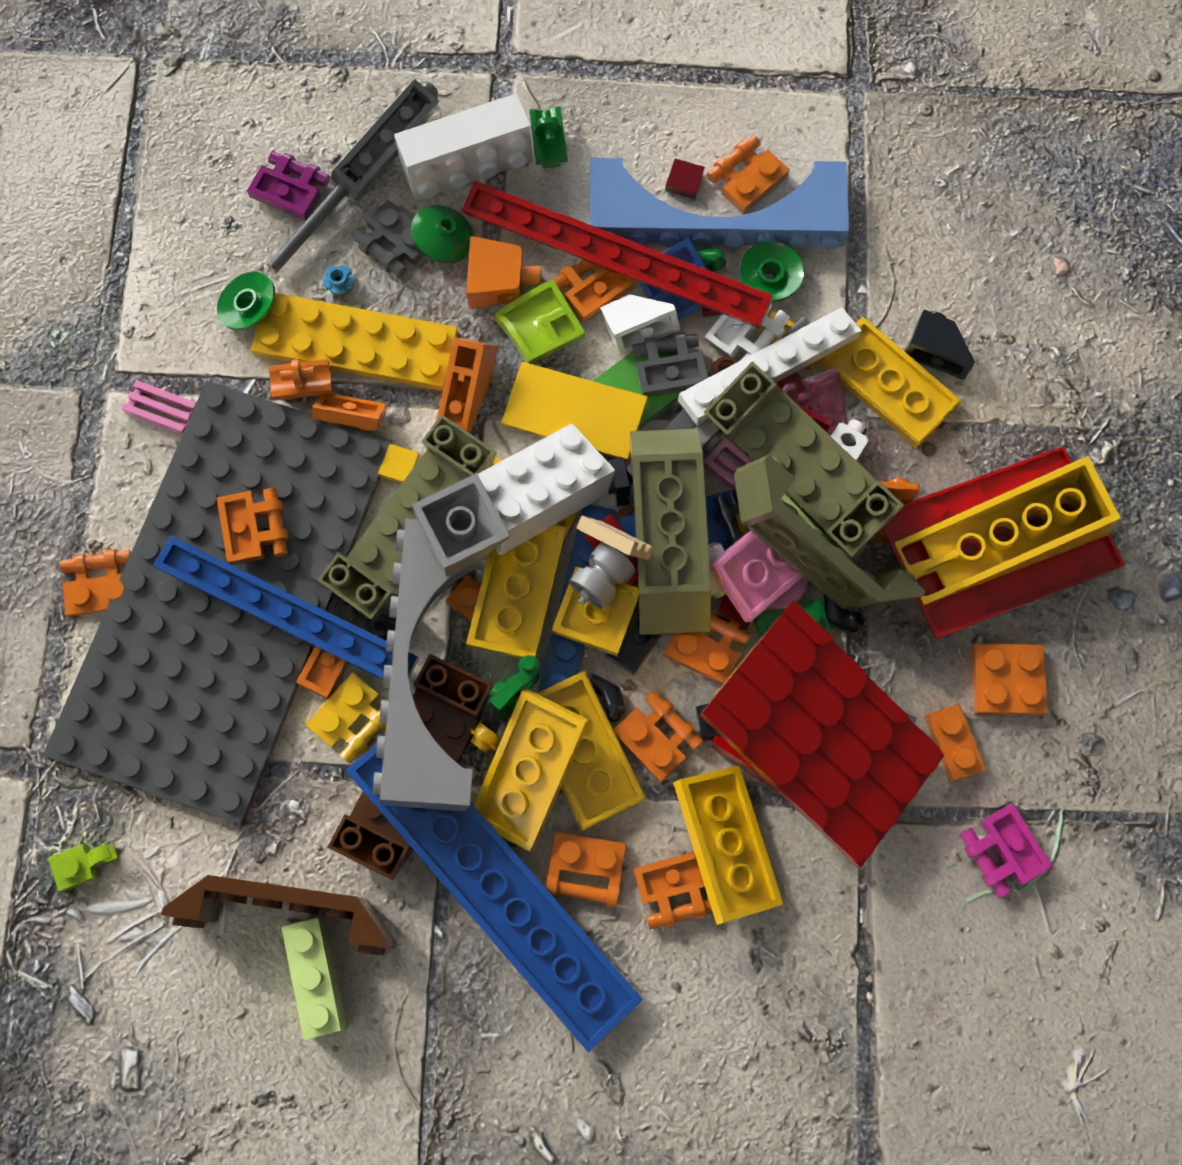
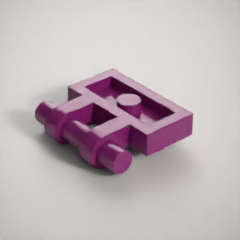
[247,151,330,221]

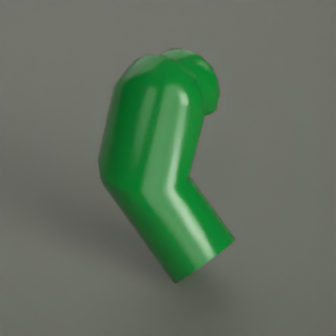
[696,248,726,271]

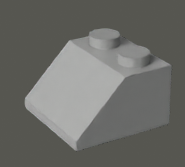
[412,473,510,577]

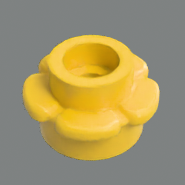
[469,722,502,754]

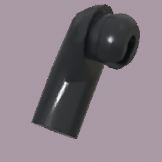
[823,593,864,633]
[589,673,626,722]

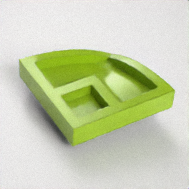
[494,279,585,364]

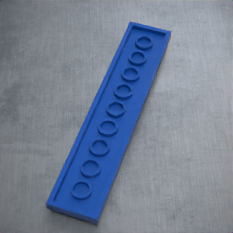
[345,744,643,1052]

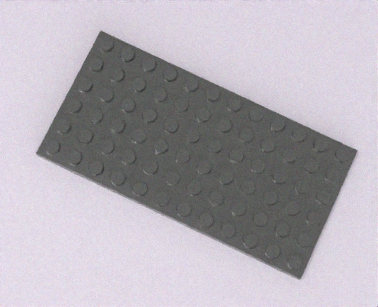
[42,381,394,825]

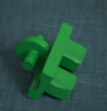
[529,106,568,169]

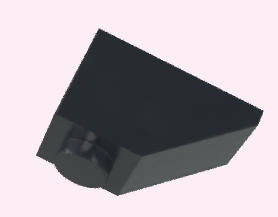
[905,309,975,380]

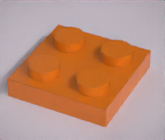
[971,643,1048,716]

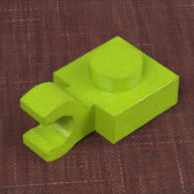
[48,844,119,892]

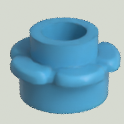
[322,265,355,296]

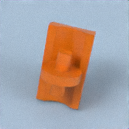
[268,359,333,401]

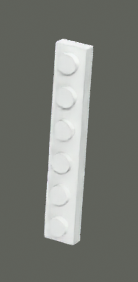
[678,307,861,425]

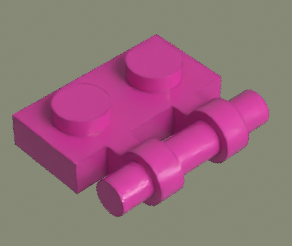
[959,803,1053,898]

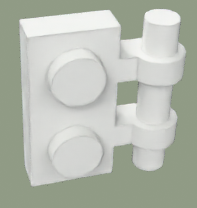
[705,284,790,360]

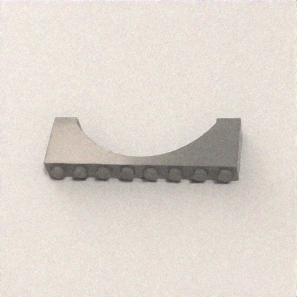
[372,518,488,812]

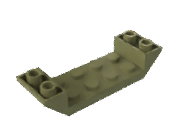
[704,361,905,558]
[317,414,497,621]
[630,429,711,635]
[734,455,925,609]

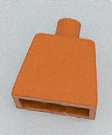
[466,237,541,308]

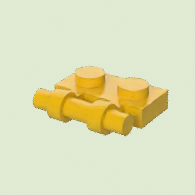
[305,672,386,764]

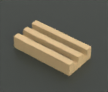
[576,516,654,560]

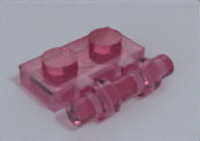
[783,368,848,436]

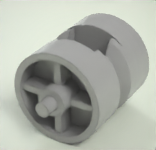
[569,542,636,610]

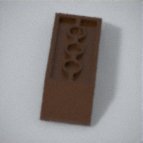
[327,654,493,880]
[161,875,397,955]

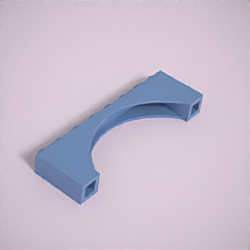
[590,158,849,249]

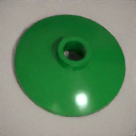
[411,205,474,263]
[739,242,804,302]
[217,271,276,331]

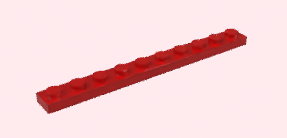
[462,181,773,329]

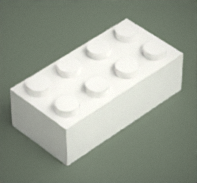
[394,93,532,201]
[478,423,615,556]

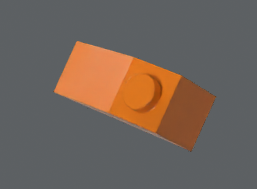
[437,337,498,433]

